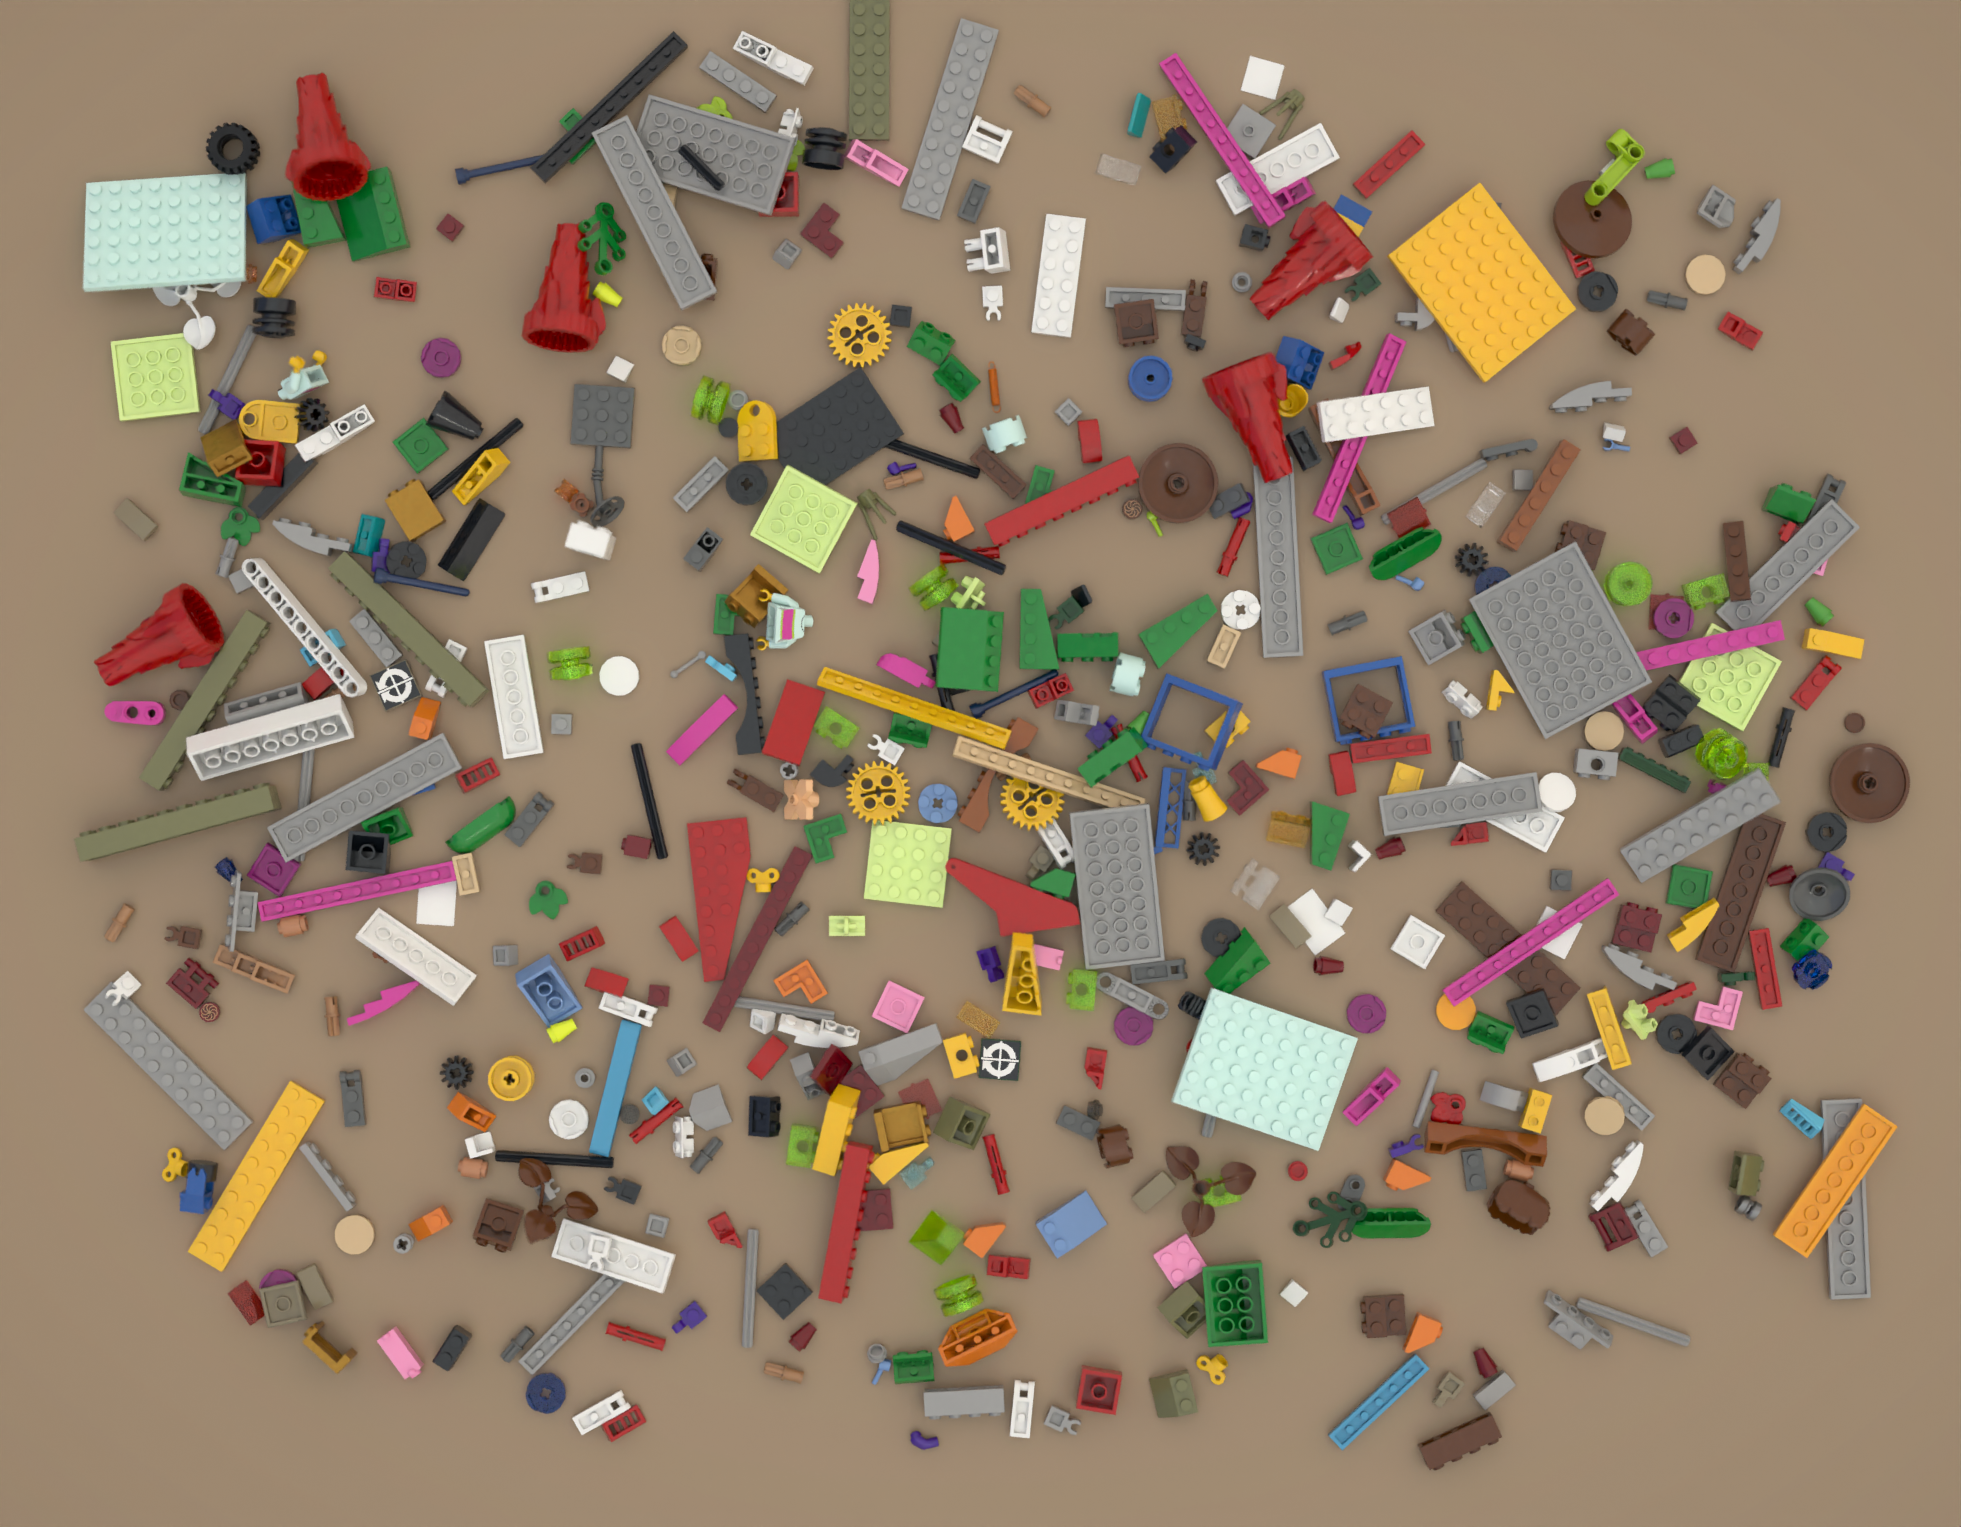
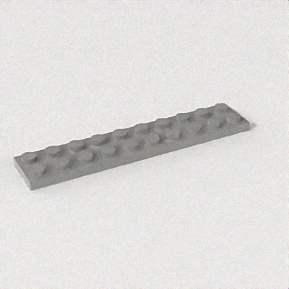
[901,18,999,221]
[592,115,717,310]
[1253,457,1303,658]
[267,733,462,862]
[84,981,254,1150]
[1820,1098,1871,1300]

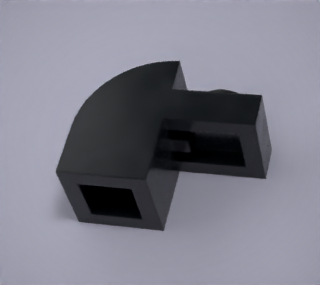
[810,754,854,787]

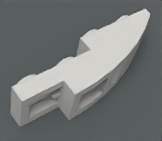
[733,31,814,86]
[295,404,375,463]
[778,1013,860,1048]
[1532,1037,1608,1082]
[1589,1140,1644,1211]

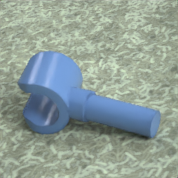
[1602,439,1630,451]
[1396,575,1424,591]
[872,1359,891,1385]

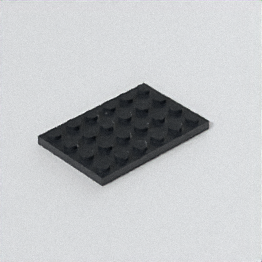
[776,367,904,485]

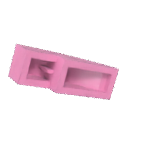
[844,139,909,187]
[857,539,879,605]

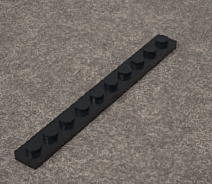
[531,31,688,184]

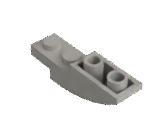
[1732,198,1781,274]
[1549,381,1632,413]
[273,518,353,556]
[1601,943,1677,990]

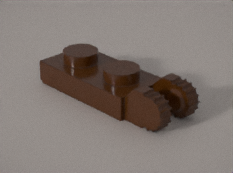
[1181,279,1207,337]
[727,768,784,812]

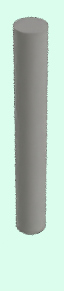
[1412,1070,1439,1128]

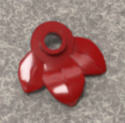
[1430,1092,1466,1125]

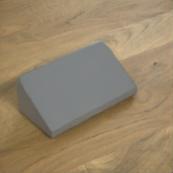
[1473,1370,1516,1410]

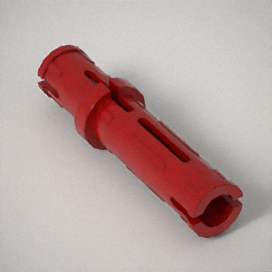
[1216,517,1251,577]
[939,546,1000,565]
[1110,723,1148,782]
[629,1097,683,1144]
[982,1134,1010,1195]
[605,1322,666,1351]

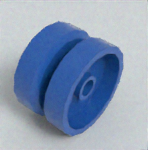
[1128,356,1173,402]

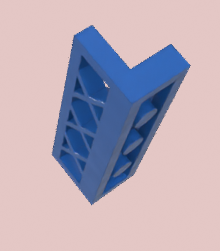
[1155,767,1186,849]

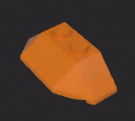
[938,1309,1018,1367]

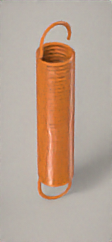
[988,361,1001,413]

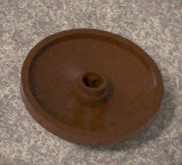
[1553,180,1632,259]
[1138,443,1218,523]
[1829,743,1910,823]

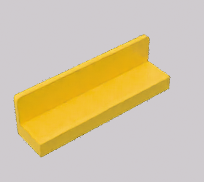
[1587,986,1632,1070]

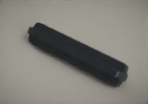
[678,144,725,191]

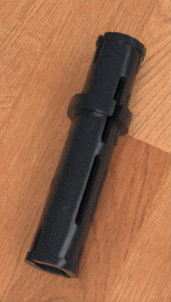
[929,653,955,711]
[1767,707,1795,768]

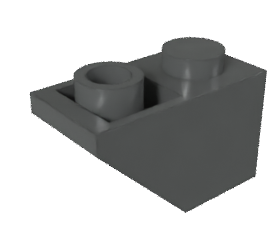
[683,527,723,572]

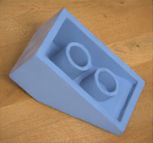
[515,954,582,1028]
[1036,1190,1107,1258]

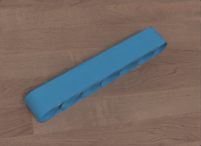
[589,1019,642,1157]

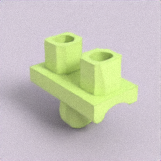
[951,576,986,609]
[829,916,865,936]
[1621,1000,1658,1040]

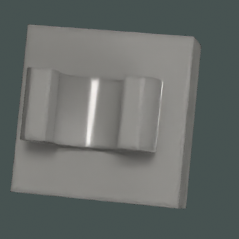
[533,1178,560,1204]

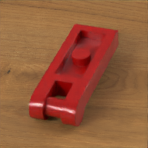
[1790,655,1842,710]
[1641,981,1697,1013]

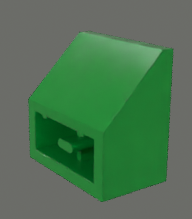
[1761,483,1816,524]
[1030,868,1075,900]

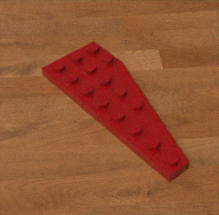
[687,817,751,982]

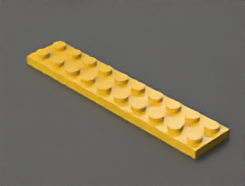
[188,1080,325,1272]

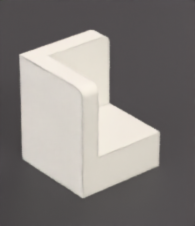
[465,1131,496,1159]

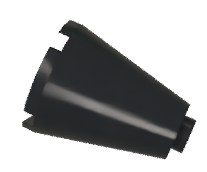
[425,391,484,440]

